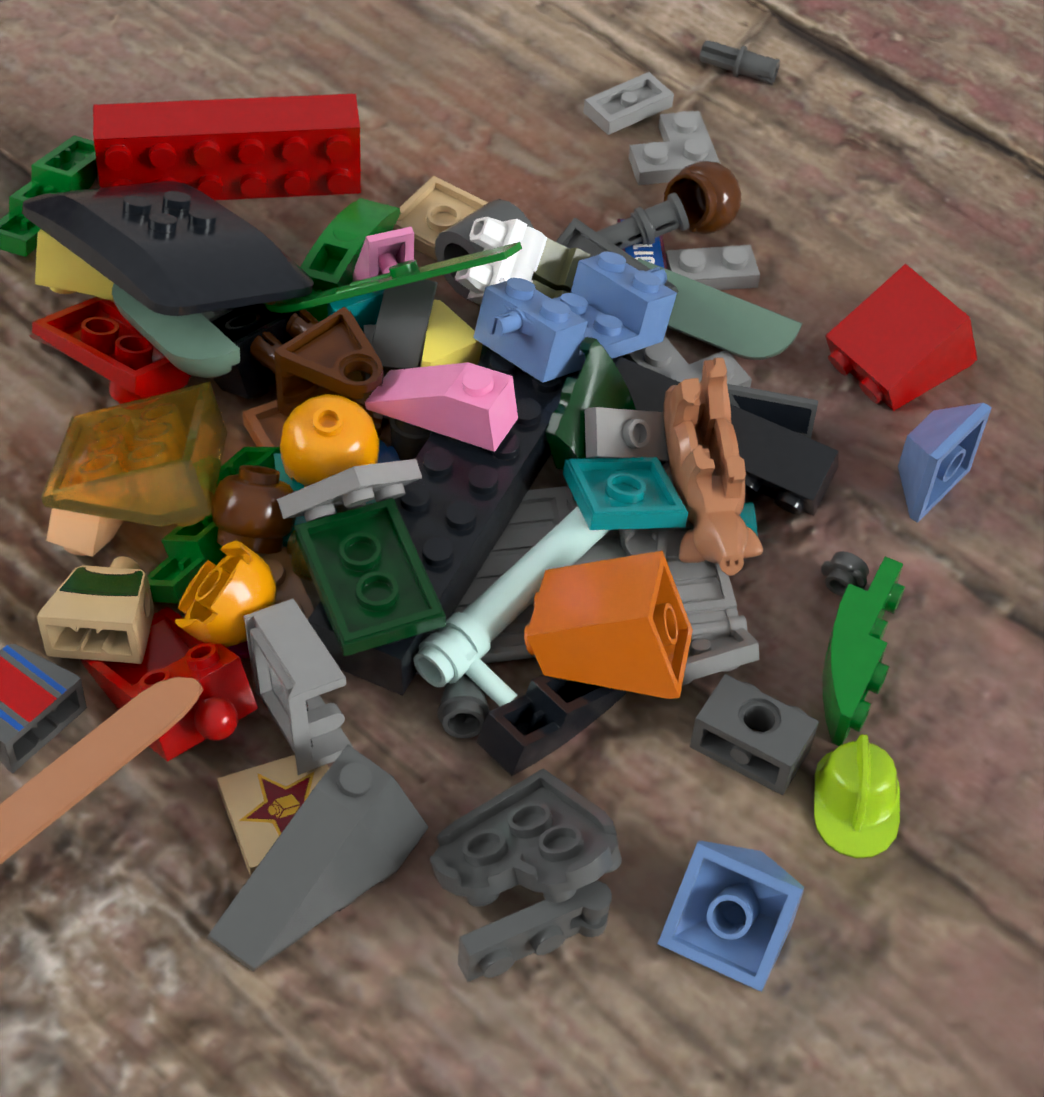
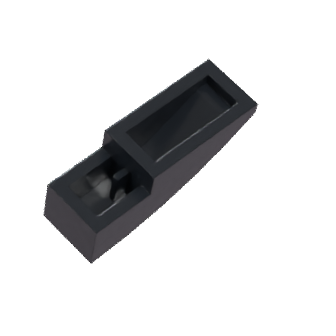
[477,675,628,776]

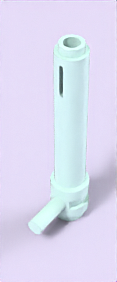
[414,506,610,706]

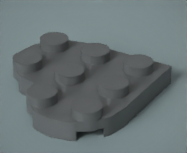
[430,768,622,907]

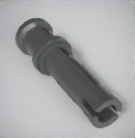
[596,192,689,249]

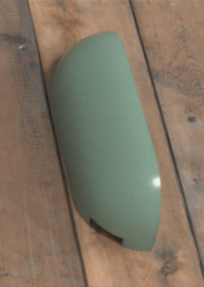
[638,258,802,360]
[112,283,240,378]

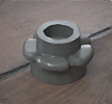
[821,551,869,596]

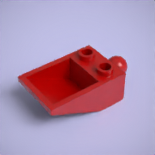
[80,607,258,762]

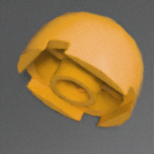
[280,394,379,488]
[175,540,276,648]

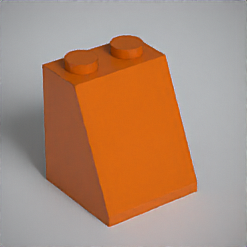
[524,550,693,699]

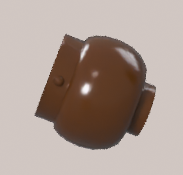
[664,161,741,234]
[211,465,296,554]

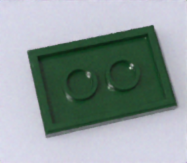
[294,498,446,657]

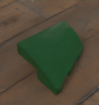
[545,337,636,470]

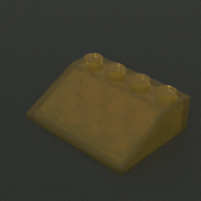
[41,382,227,527]

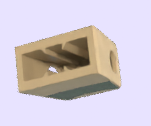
[36,556,154,664]

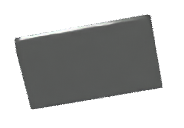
[371,279,438,372]

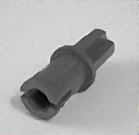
[699,40,780,85]

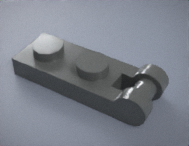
[458,881,612,982]

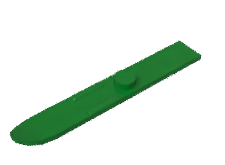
[263,242,522,313]

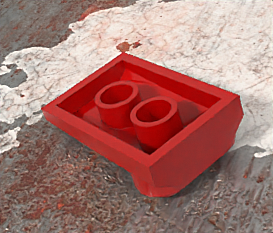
[29,296,192,409]

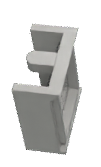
[244,598,353,775]

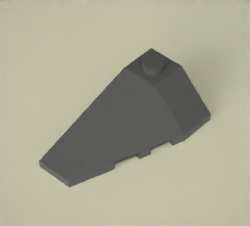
[207,745,429,971]

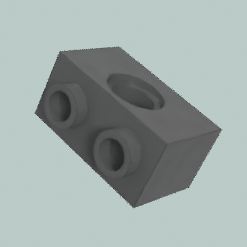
[690,674,819,795]

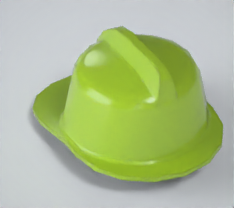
[814,734,900,858]

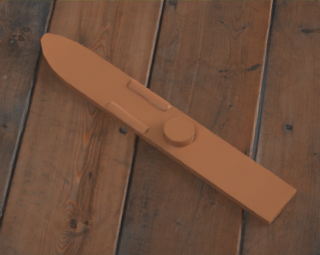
[0,677,203,864]

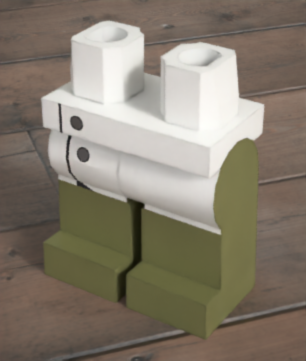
[455,217,591,304]

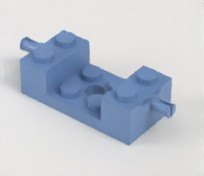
[473,252,677,383]

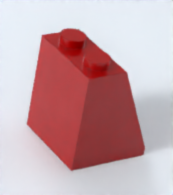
[825,264,978,411]

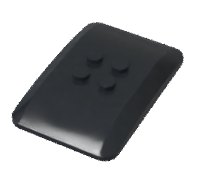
[22,181,314,316]

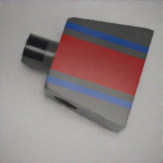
[0,644,87,773]

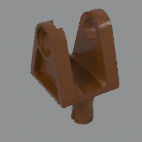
[249,307,383,437]

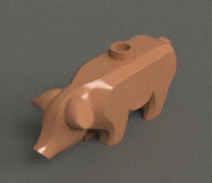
[663,357,763,576]

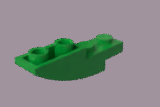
[300,198,401,292]
[822,556,905,746]

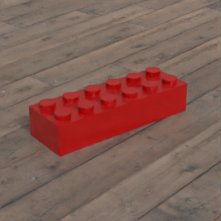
[93,93,361,201]

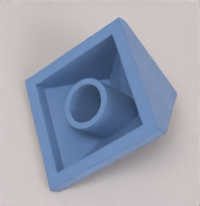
[898,403,992,523]
[658,840,805,992]

